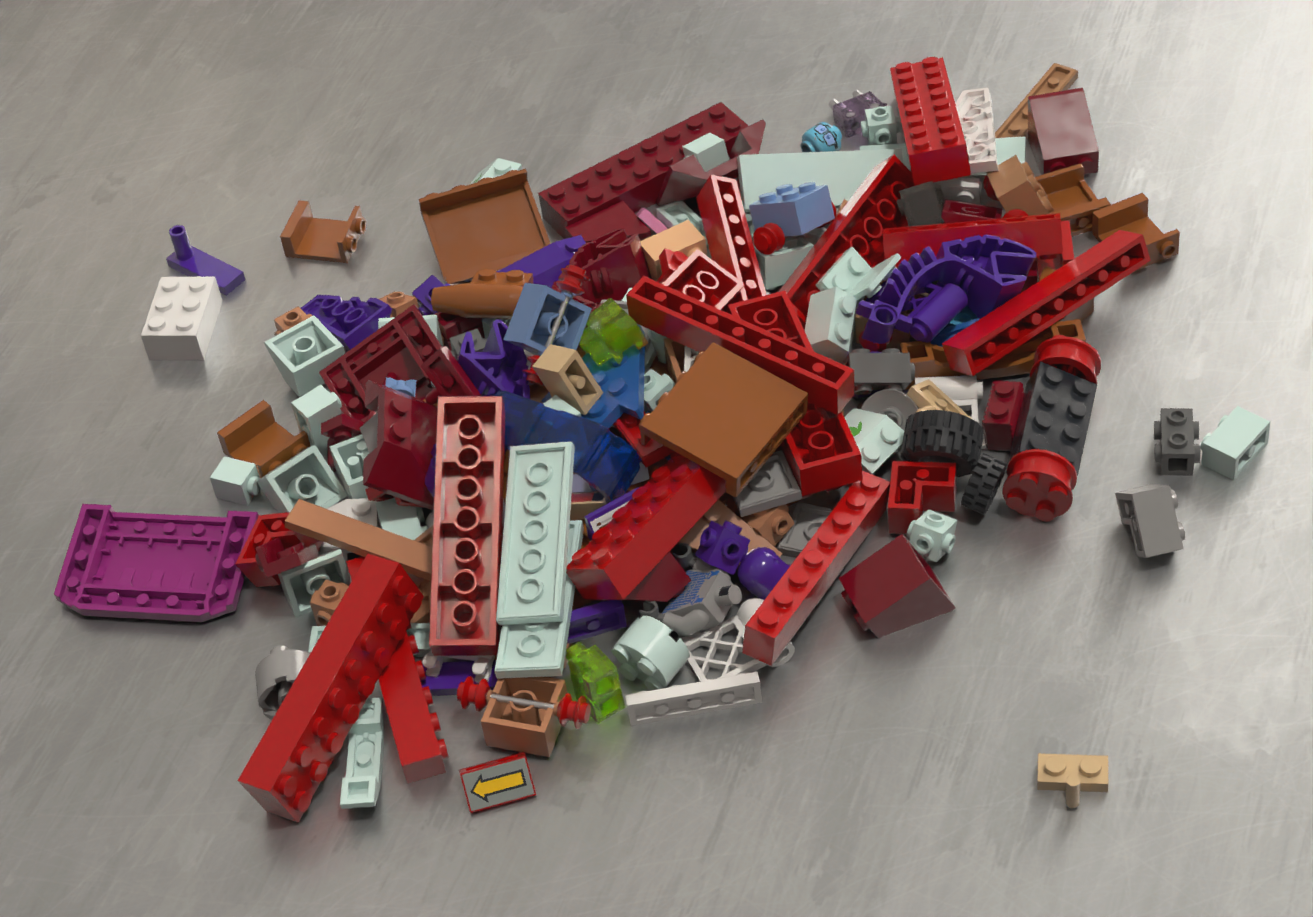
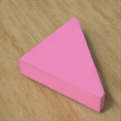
[636,208,668,234]

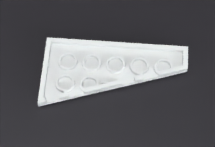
[955,88,998,173]

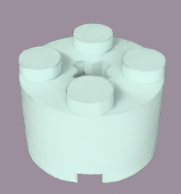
[611,615,690,691]

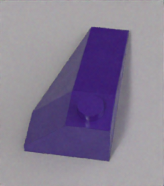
[497,235,586,289]
[301,295,392,353]

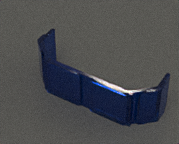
[487,390,640,504]

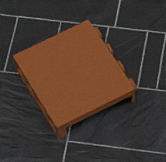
[419,169,551,285]
[639,342,808,497]

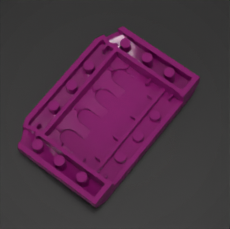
[54,504,259,622]

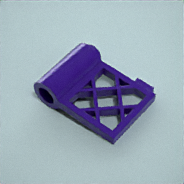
[865,279,968,343]

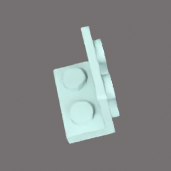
[816,247,901,305]

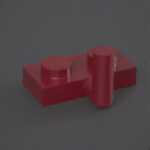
[421,346,481,405]
[321,413,365,472]

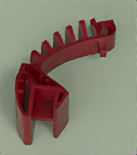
[552,228,652,347]

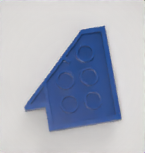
[541,318,645,434]

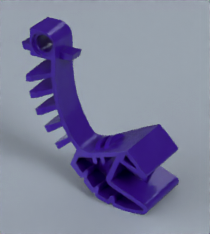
[855,235,1036,344]
[425,320,530,497]

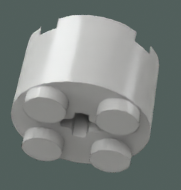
[255,646,310,720]

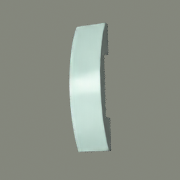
[340,697,384,809]

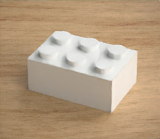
[141,276,223,360]

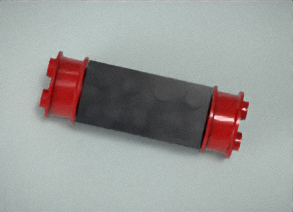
[1002,335,1102,522]

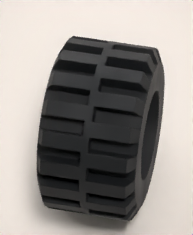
[900,410,984,477]

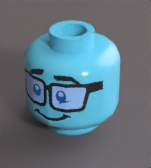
[800,122,842,152]

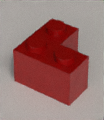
[888,461,957,534]
[235,512,323,587]

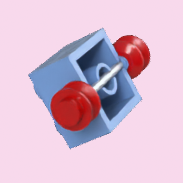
[749,182,836,255]
[504,265,592,386]

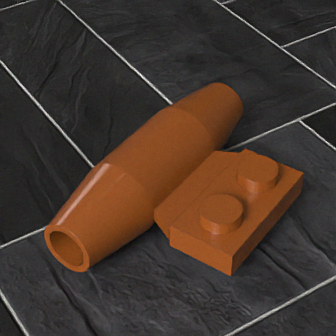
[431,269,534,320]

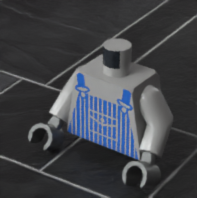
[639,543,742,637]

